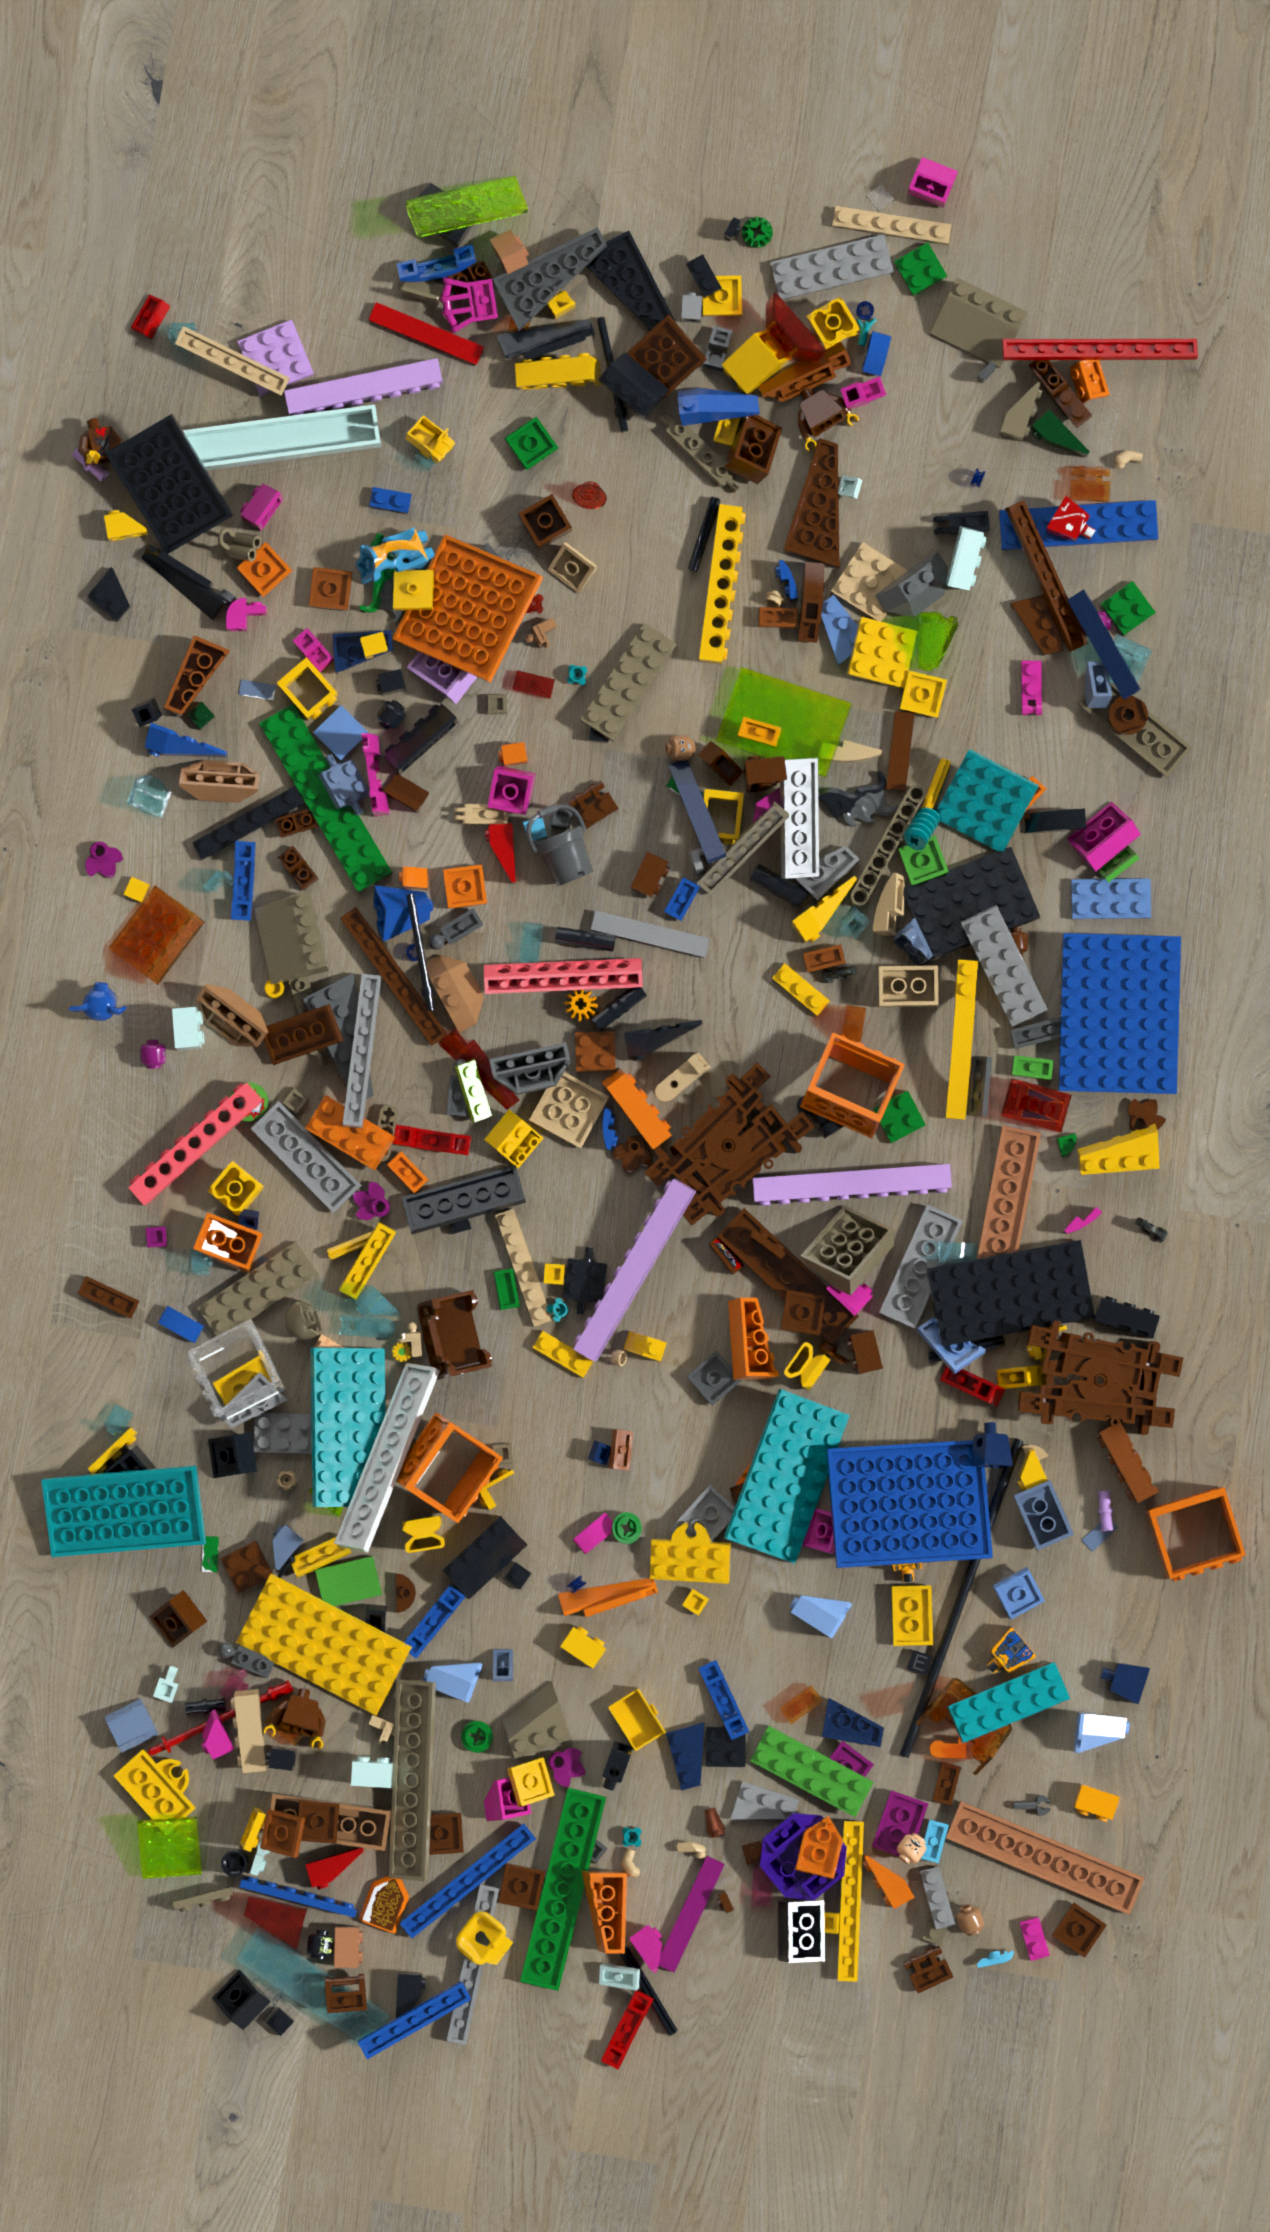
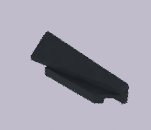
[497,319,595,360]
[142,544,224,620]

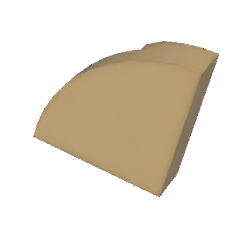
[1022,1445,1048,1460]

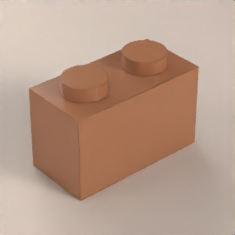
[490,229,529,274]
[334,1926,363,1968]

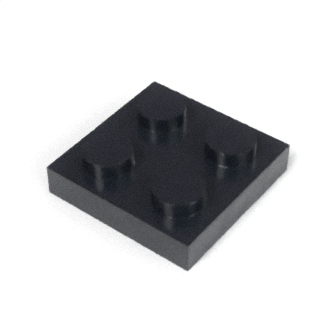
[706,1727,746,1767]

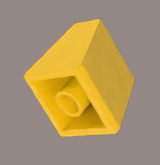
[722,330,791,394]

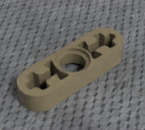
[378,1105,398,1162]

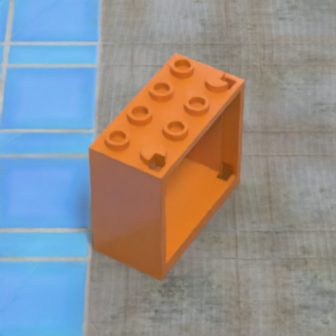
[800,1033,905,1139]
[396,1412,503,1523]
[1145,1487,1246,1582]

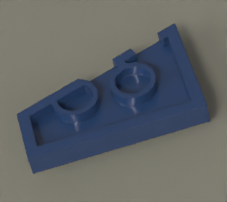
[333,630,393,674]
[666,1722,704,1791]

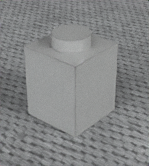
[681,292,702,323]

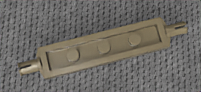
[659,413,740,493]
[288,976,327,1067]

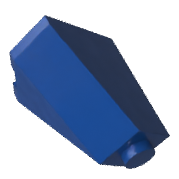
[373,886,433,941]

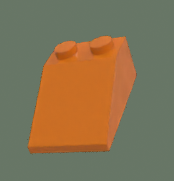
[193,1212,263,1273]

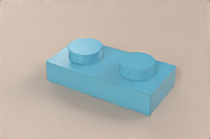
[921,1819,949,1863]

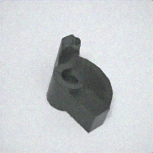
[821,966,857,983]
[1135,1217,1168,1243]

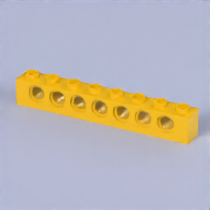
[699,504,746,665]

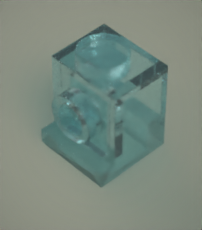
[168,322,196,345]
[838,905,871,939]
[190,1249,213,1277]

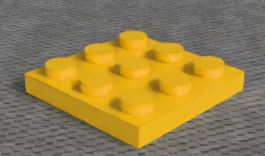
[847,617,917,689]

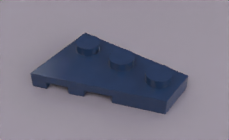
[822,1697,884,1747]

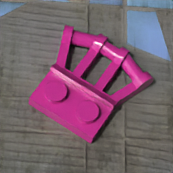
[440,277,499,333]

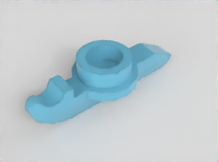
[977,1951,1014,1968]

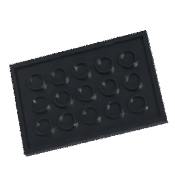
[105,414,234,554]
[904,847,1040,960]

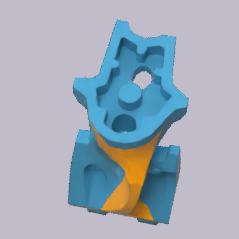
[356,527,435,584]

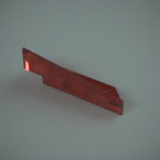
[439,1028,520,1109]

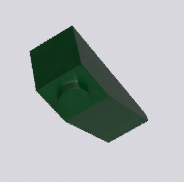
[1031,410,1090,458]

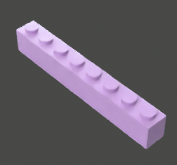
[284,358,443,416]

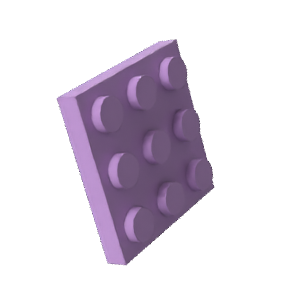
[238,320,314,396]

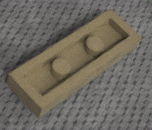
[173,1886,234,1912]

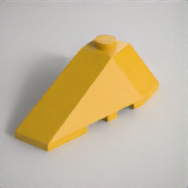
[791,876,857,943]

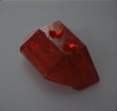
[766,292,827,362]

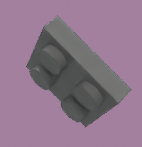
[687,1350,742,1406]

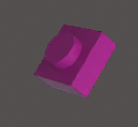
[146,1226,167,1248]

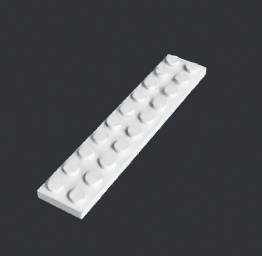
[334,1363,440,1552]

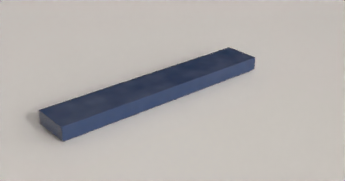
[1067,589,1141,700]
[668,760,727,864]

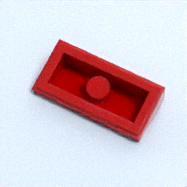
[131,294,170,339]

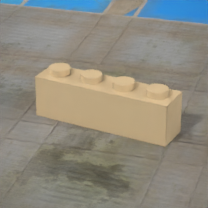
[231,1689,267,1773]

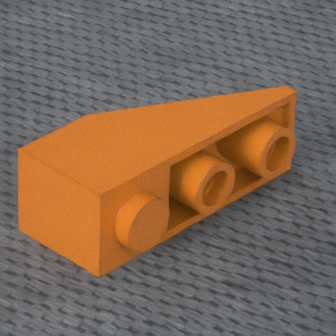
[863,1854,915,1909]

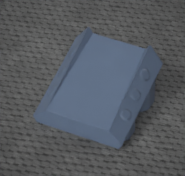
[894,918,933,966]
[105,1699,158,1752]

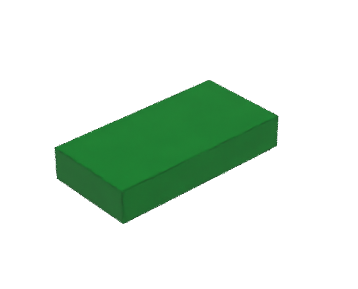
[493,1268,520,1310]

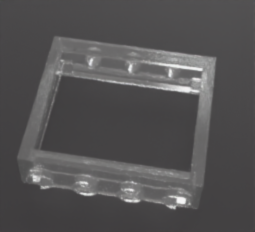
[187,1319,286,1422]

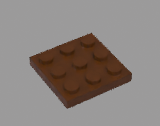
[627,315,707,399]

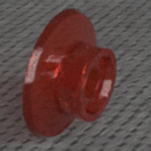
[572,481,607,509]

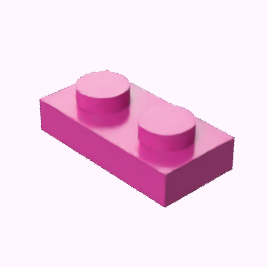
[1019,1917,1050,1961]

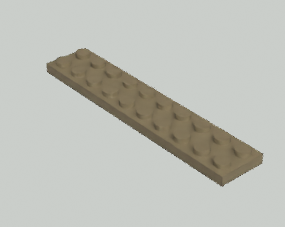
[389,1679,436,1881]

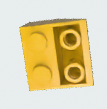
[484,1110,543,1169]

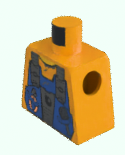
[986,1627,1036,1674]

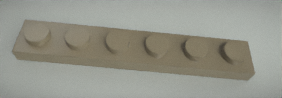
[696,802,789,895]

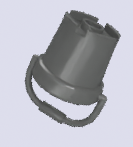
[526,804,594,886]

